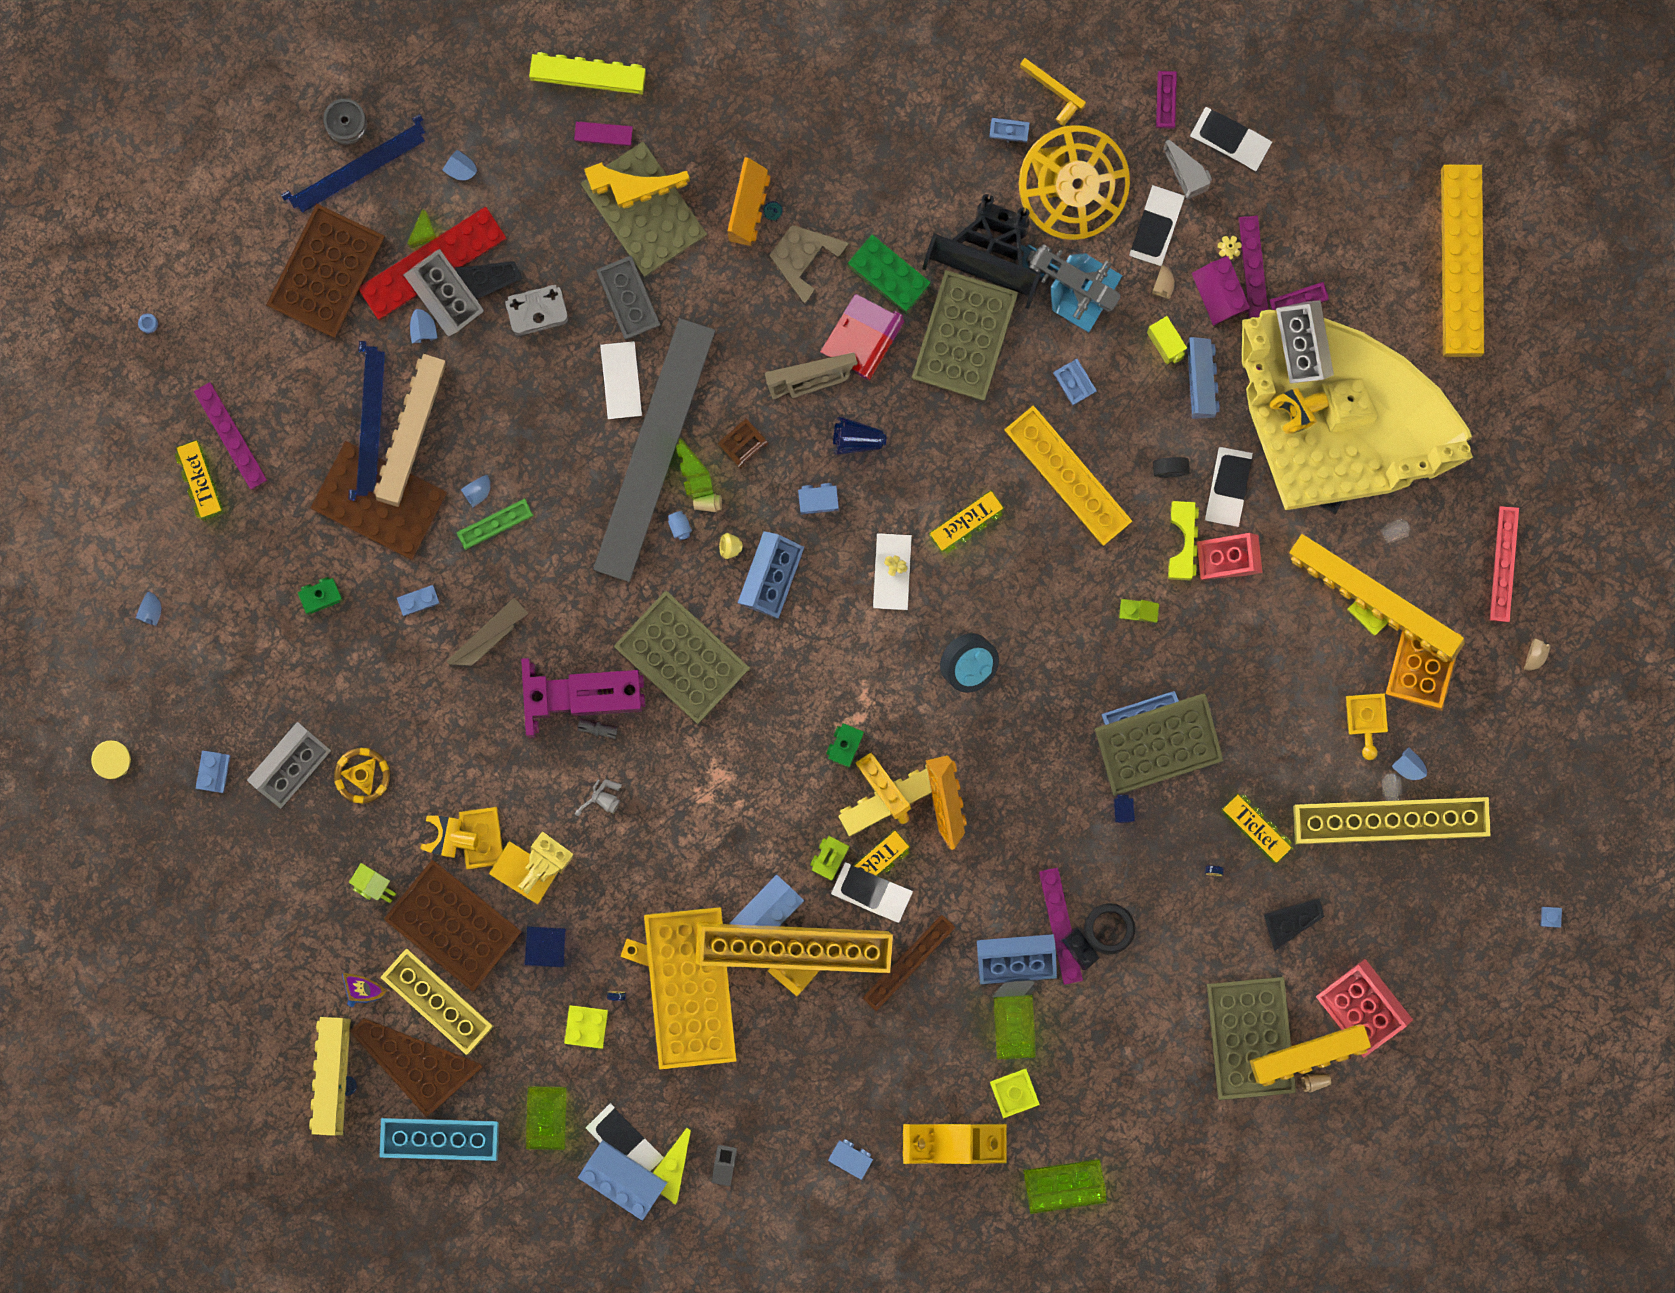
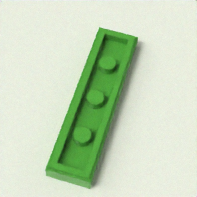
[456,499,533,550]

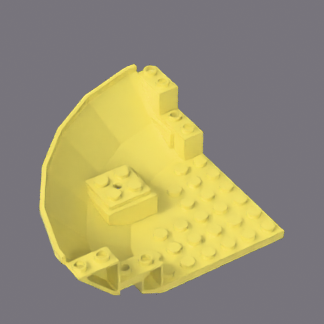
[1242,310,1473,510]

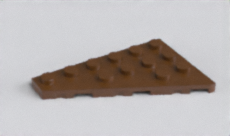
[350,1018,483,1118]

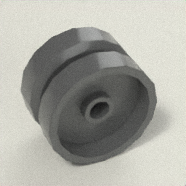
[323,98,368,145]

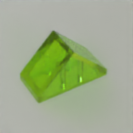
[407,209,436,248]

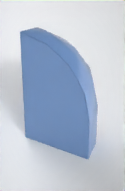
[442,150,477,180]
[410,309,437,343]
[461,475,491,507]
[136,591,162,626]
[1392,747,1427,780]

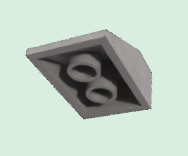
[1163,140,1212,200]

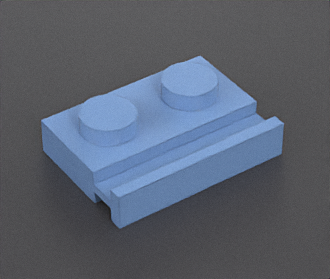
[1053,359,1097,406]
[196,751,231,793]

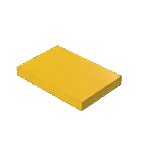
[459,807,503,870]
[489,841,558,904]

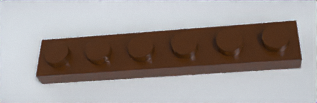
[862,914,956,1011]

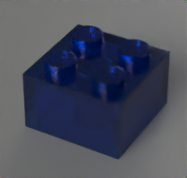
[525,926,567,968]

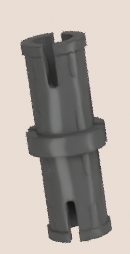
[578,719,618,739]

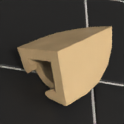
[1152,265,1175,299]
[1524,639,1551,671]

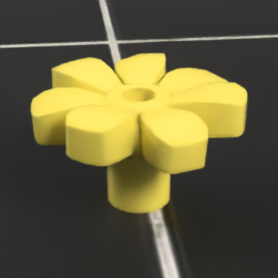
[1217,236,1242,260]
[884,555,908,576]

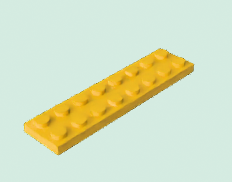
[1004,405,1132,546]

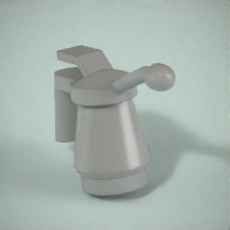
[575,779,622,816]

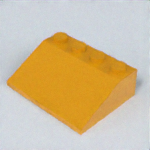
[727,157,771,246]
[1386,631,1462,711]
[926,755,967,850]

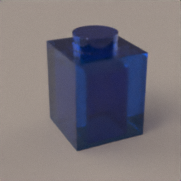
[1113,795,1135,823]

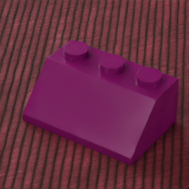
[1192,256,1250,326]

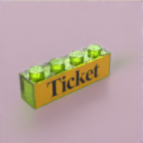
[174,440,225,521]
[928,490,1005,554]
[1220,793,1293,865]
[854,830,910,877]

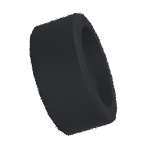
[1153,457,1190,478]

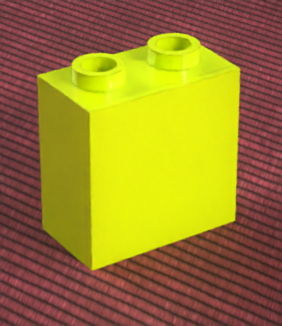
[1147,316,1187,365]

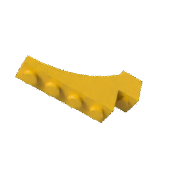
[584,162,690,209]

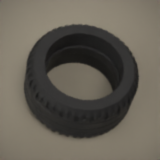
[1084,903,1135,955]

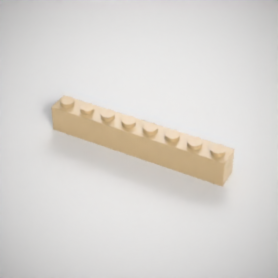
[374,354,446,507]

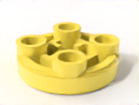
[91,740,131,779]

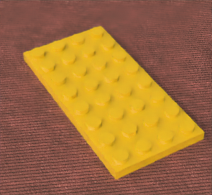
[644,907,736,1069]

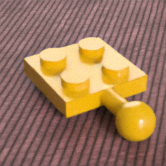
[1346,693,1388,760]

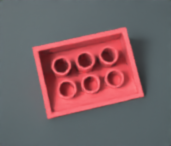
[1316,959,1413,1058]

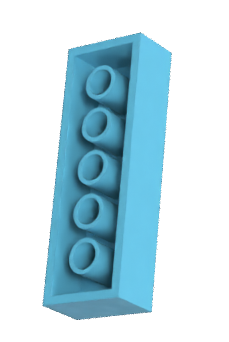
[380,1118,499,1161]

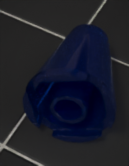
[833,417,887,455]

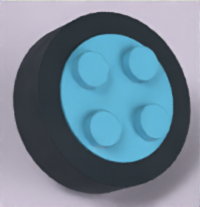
[940,633,999,693]

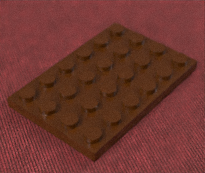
[266,203,385,339]
[310,441,447,561]
[383,859,522,992]

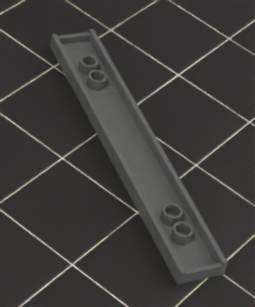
[593,318,716,583]

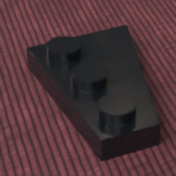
[1263,898,1325,951]

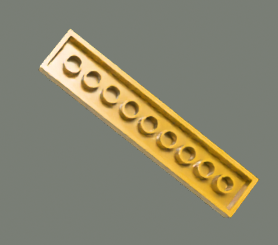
[1441,165,1484,357]
[1289,534,1465,662]
[695,923,893,973]

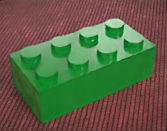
[848,235,931,315]

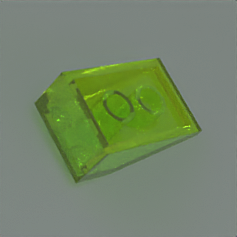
[994,995,1036,1060]
[526,1086,566,1150]

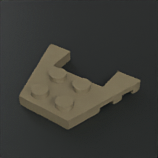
[770,225,849,304]

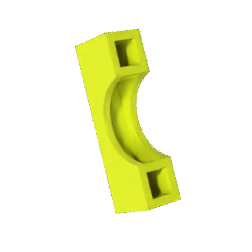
[1168,501,1199,581]

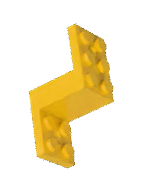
[903,1124,1007,1164]

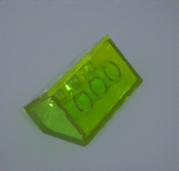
[1023,1159,1107,1214]

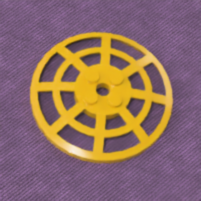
[1019,125,1130,240]

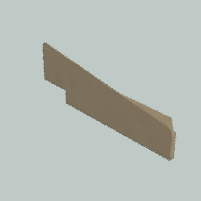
[765,353,857,400]
[447,598,529,666]

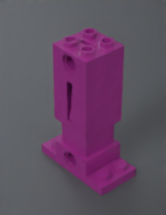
[521,658,645,738]

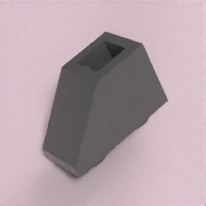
[992,980,1035,1012]
[711,1145,738,1186]

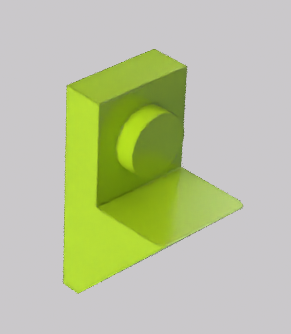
[1119,599,1159,623]

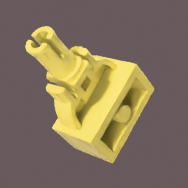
[518,831,573,894]

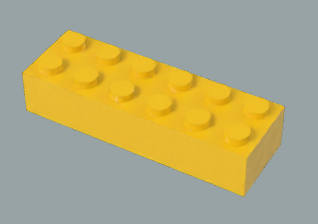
[1249,1024,1371,1086]

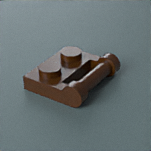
[718,418,769,469]

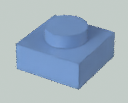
[1541,907,1562,928]

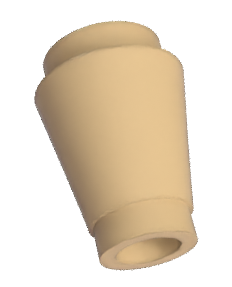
[693,493,722,512]
[1301,1074,1331,1093]

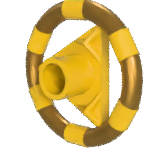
[334,748,390,804]

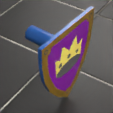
[342,973,387,1007]

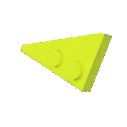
[653,1128,691,1205]

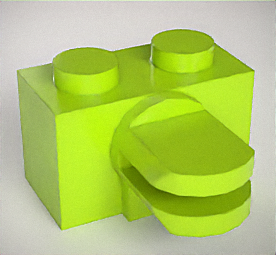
[810,836,850,881]
[349,863,397,903]

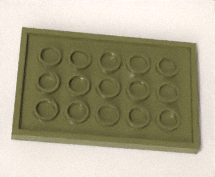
[580,142,707,278]
[912,270,1018,401]
[614,590,750,724]
[1094,693,1223,796]
[1207,977,1296,1100]

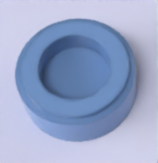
[138,313,158,333]

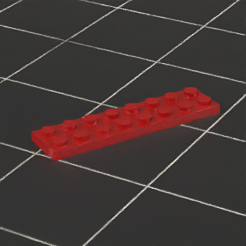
[359,206,507,321]

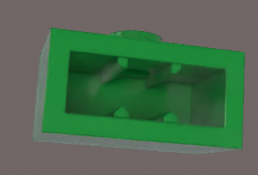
[297,577,343,615]
[826,723,864,768]

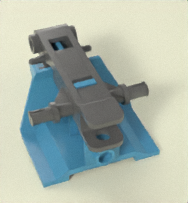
[1015,245,1122,333]

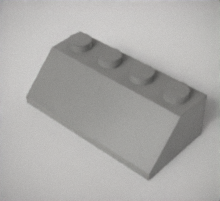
[403,249,484,337]
[1276,300,1334,383]
[247,722,331,809]

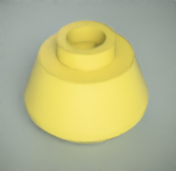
[719,533,742,559]

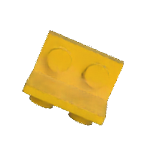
[768,968,820,996]

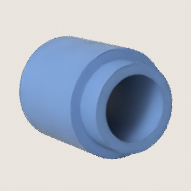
[668,511,692,541]

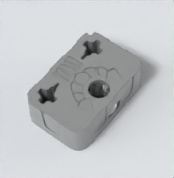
[505,285,568,336]

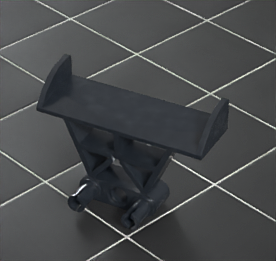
[922,194,1041,310]

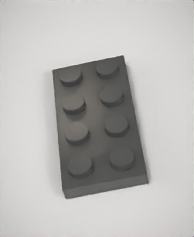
[596,256,660,340]

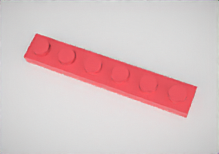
[1489,506,1519,623]

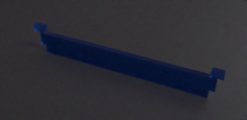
[281,114,426,213]
[348,341,385,501]

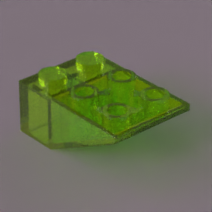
[676,438,714,500]

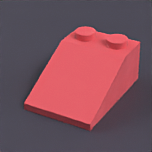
[1197,533,1262,580]

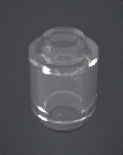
[1381,518,1411,543]
[1381,774,1402,801]

